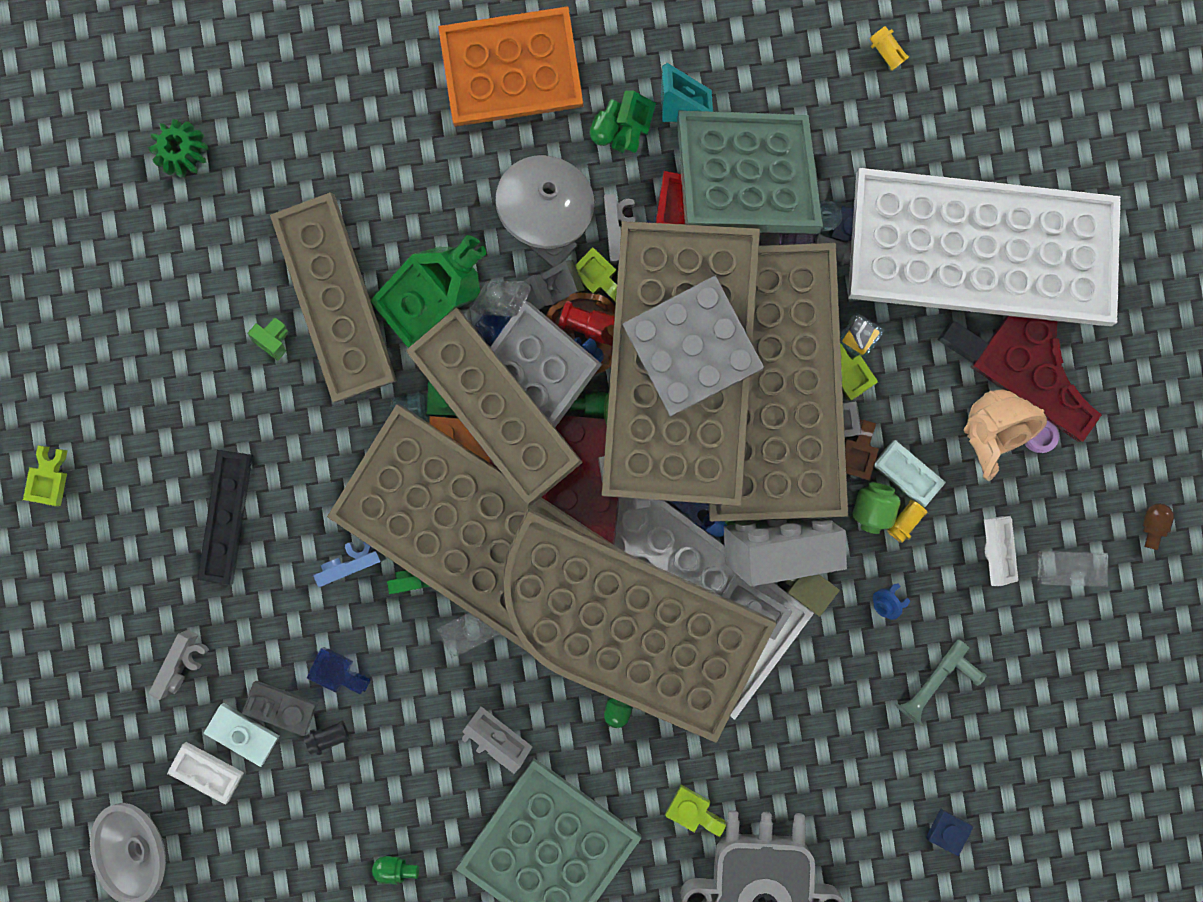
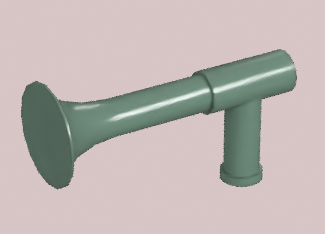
[895,639,986,726]

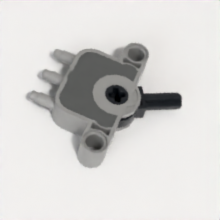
[680,810,845,902]

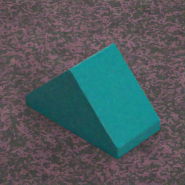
[661,63,713,122]

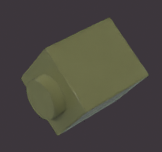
[783,574,840,617]

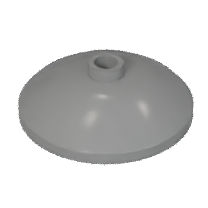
[496,155,594,249]
[90,803,166,902]

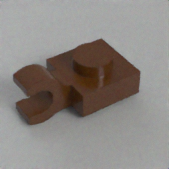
[845,419,879,480]

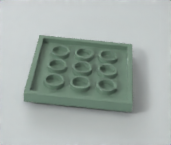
[677,110,823,234]
[456,758,641,902]

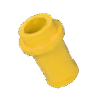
[869,26,909,71]
[887,500,928,543]

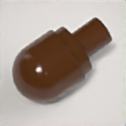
[1142,503,1174,550]

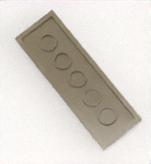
[270,192,397,403]
[406,307,583,506]

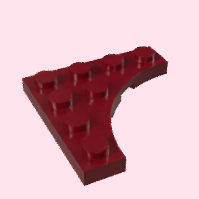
[970,315,1102,442]

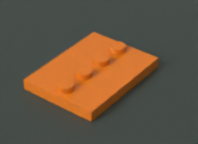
[438,6,583,127]

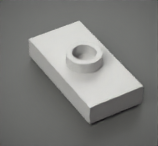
[984,516,1018,586]
[167,742,244,805]

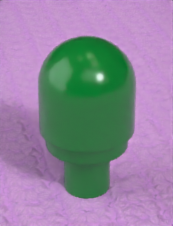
[589,99,621,146]
[569,392,607,418]
[604,697,633,728]
[372,856,419,885]

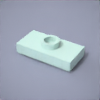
[873,440,946,508]
[204,703,280,767]

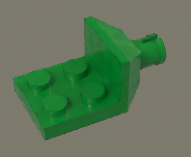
[370,235,486,348]

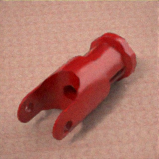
[558,301,615,346]

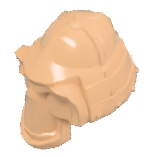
[964,389,1047,481]

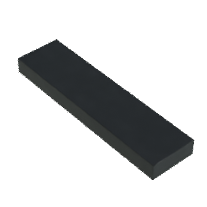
[197,450,253,585]

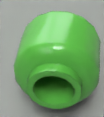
[853,482,900,534]

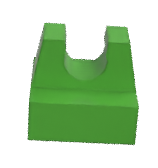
[247,318,288,361]

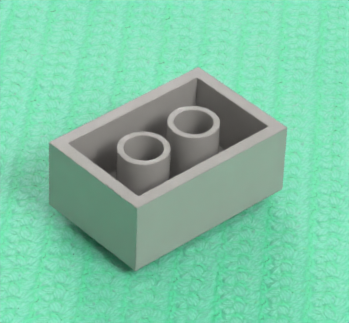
[724,517,847,587]

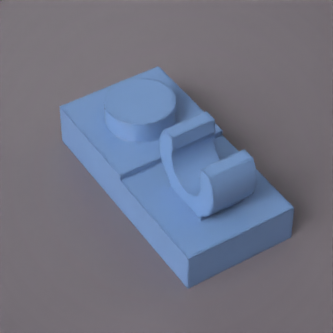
[313,542,386,588]

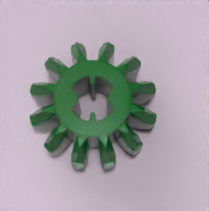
[148,119,209,177]

